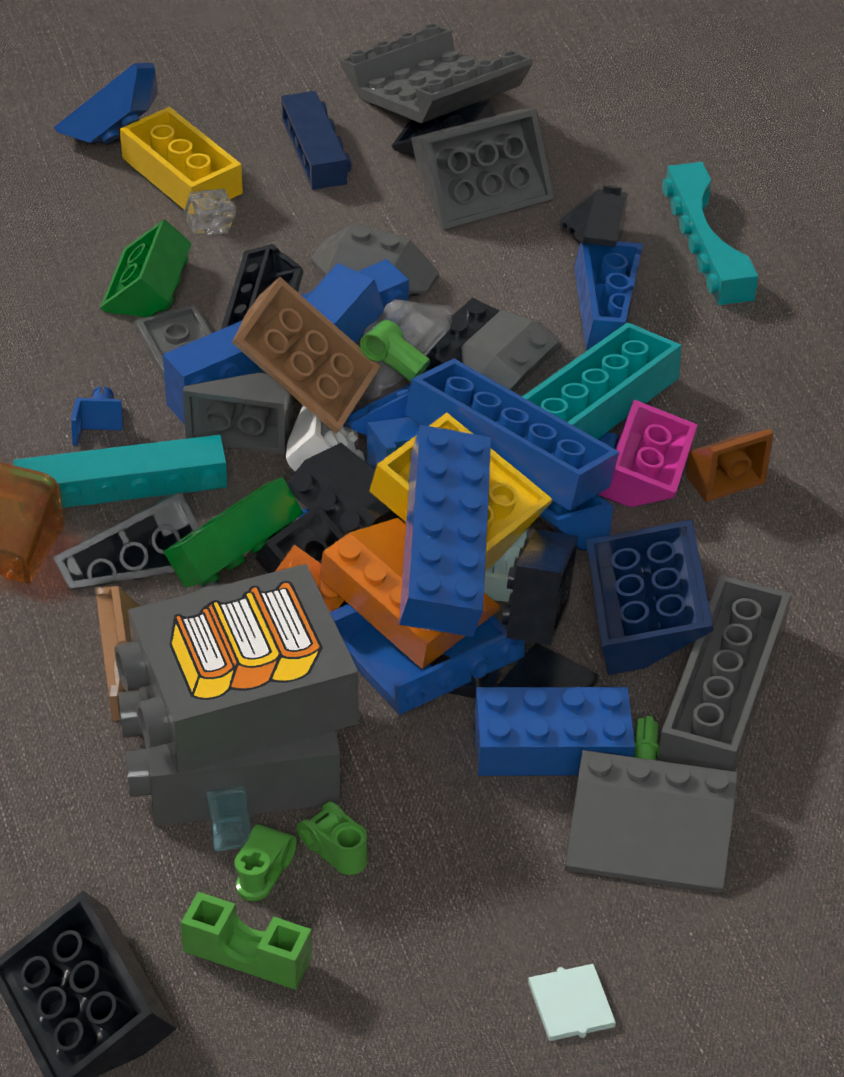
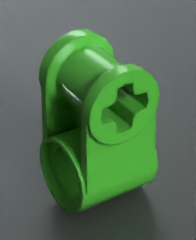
[296,801,368,875]
[234,824,297,901]

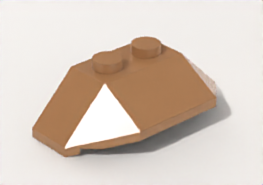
[95,586,140,721]

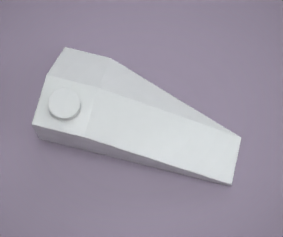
[286,405,365,472]

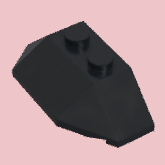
[221,244,304,329]

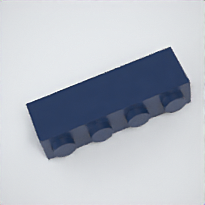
[281,90,351,190]

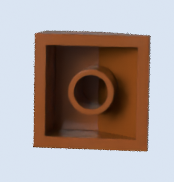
[686,429,774,502]

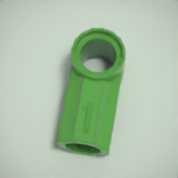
[360,320,430,382]

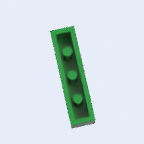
[163,477,303,588]

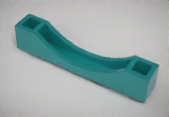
[662,162,758,305]

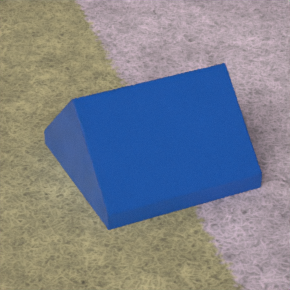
[305,263,385,343]

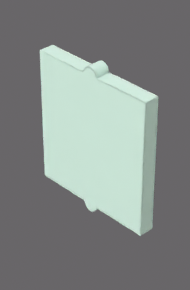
[528,964,616,1041]

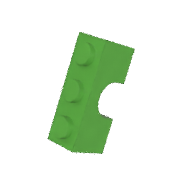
[181,892,312,990]

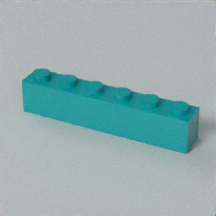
[13,435,227,513]

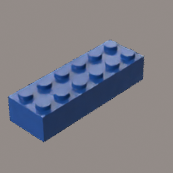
[405,359,620,511]
[399,425,491,637]

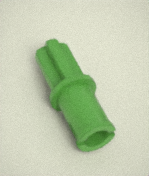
[633,716,659,760]

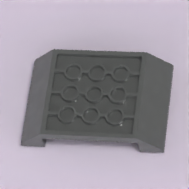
[340,23,533,123]

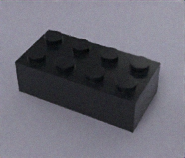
[502,529,578,645]

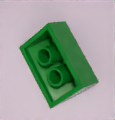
[100,219,192,317]

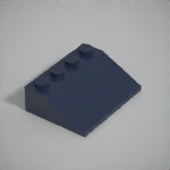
[586,520,714,675]

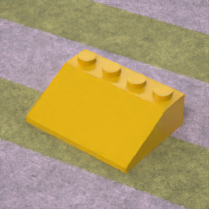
[369,413,552,571]

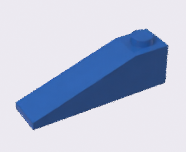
[540,495,613,551]

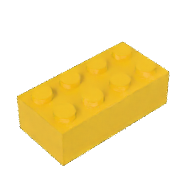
[120,106,243,217]

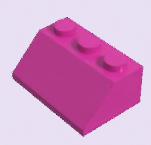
[598,400,698,507]

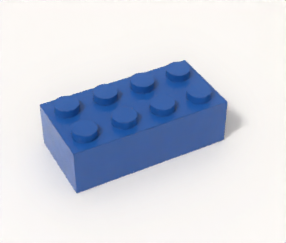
[474,687,635,776]

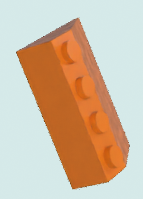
[320,518,500,669]

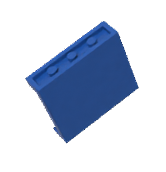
[330,604,525,715]

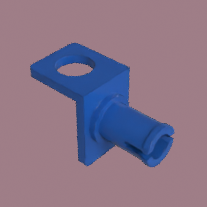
[71,386,123,446]

